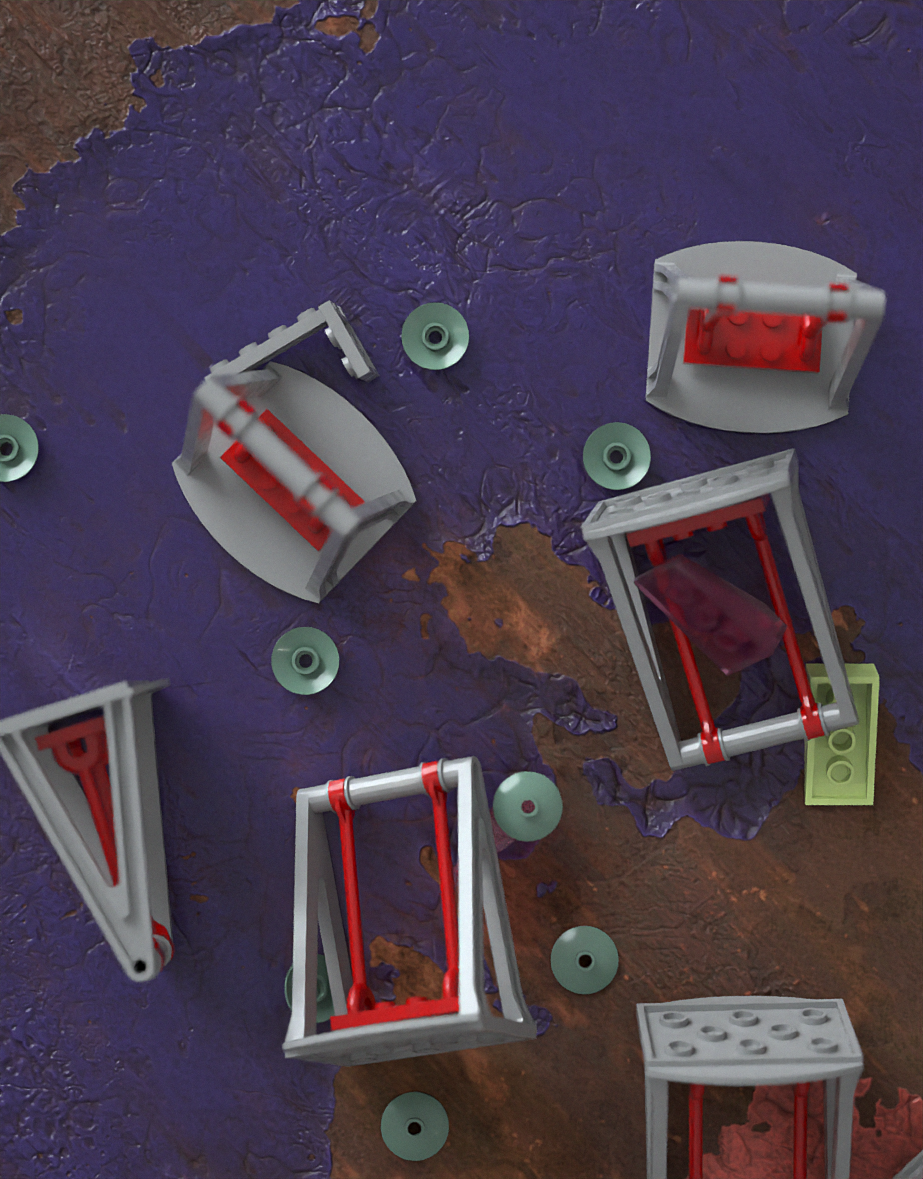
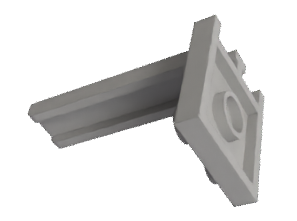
[204,300,380,382]

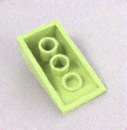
[805,664,879,805]

